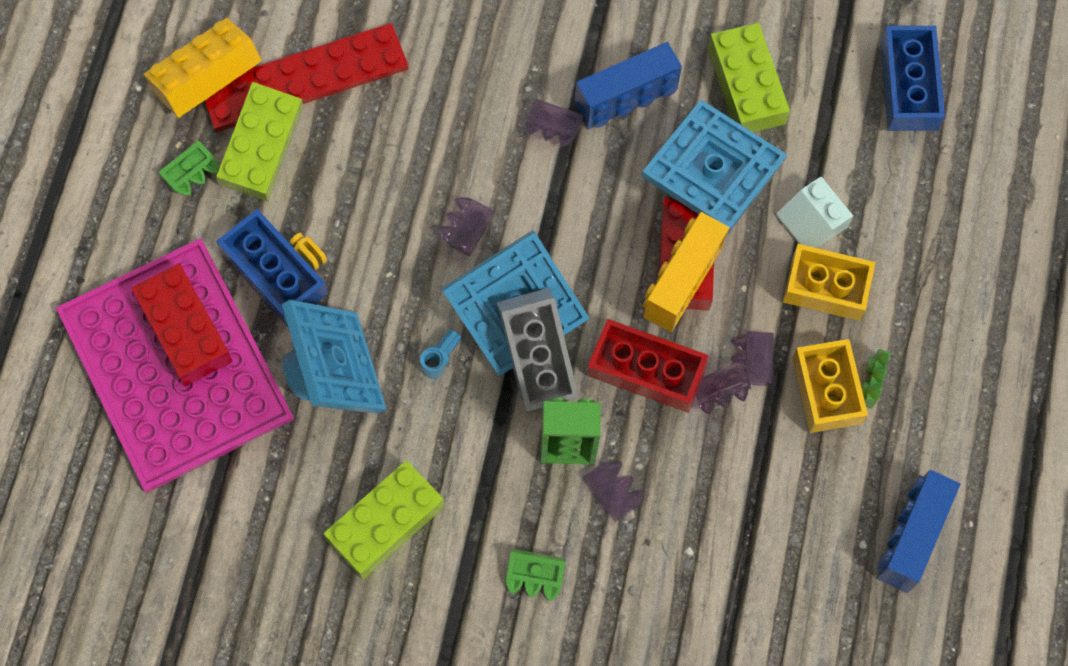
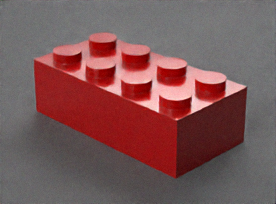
[658,198,714,311]
[131,263,233,387]
[588,319,709,413]

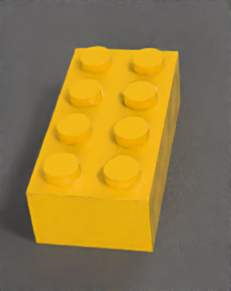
[144,18,262,118]
[642,212,729,333]

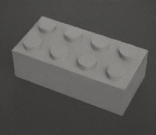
[496,288,579,412]

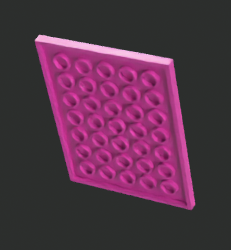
[56,238,294,494]

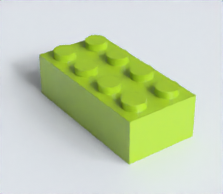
[708,23,790,132]
[216,82,303,201]
[323,460,445,580]

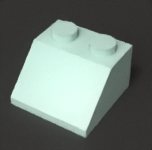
[776,177,853,248]

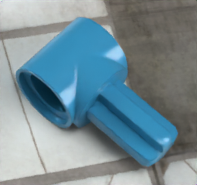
[420,329,461,379]

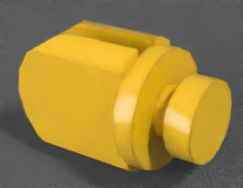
[289,233,327,271]

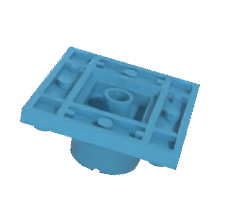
[641,100,788,233]
[441,230,590,376]
[282,300,387,414]

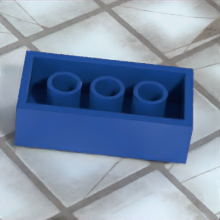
[880,26,945,131]
[574,41,682,130]
[216,209,328,327]
[876,469,961,593]

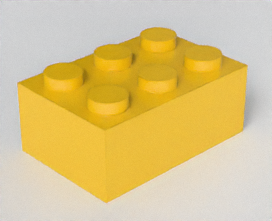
[783,244,876,321]
[792,339,868,433]

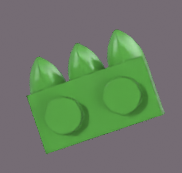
[158,140,219,196]
[861,349,891,409]
[506,549,566,601]

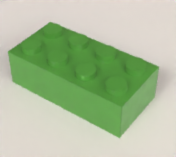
[541,398,601,465]

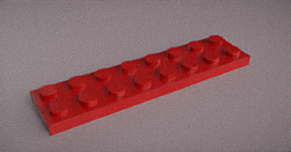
[205,23,409,133]

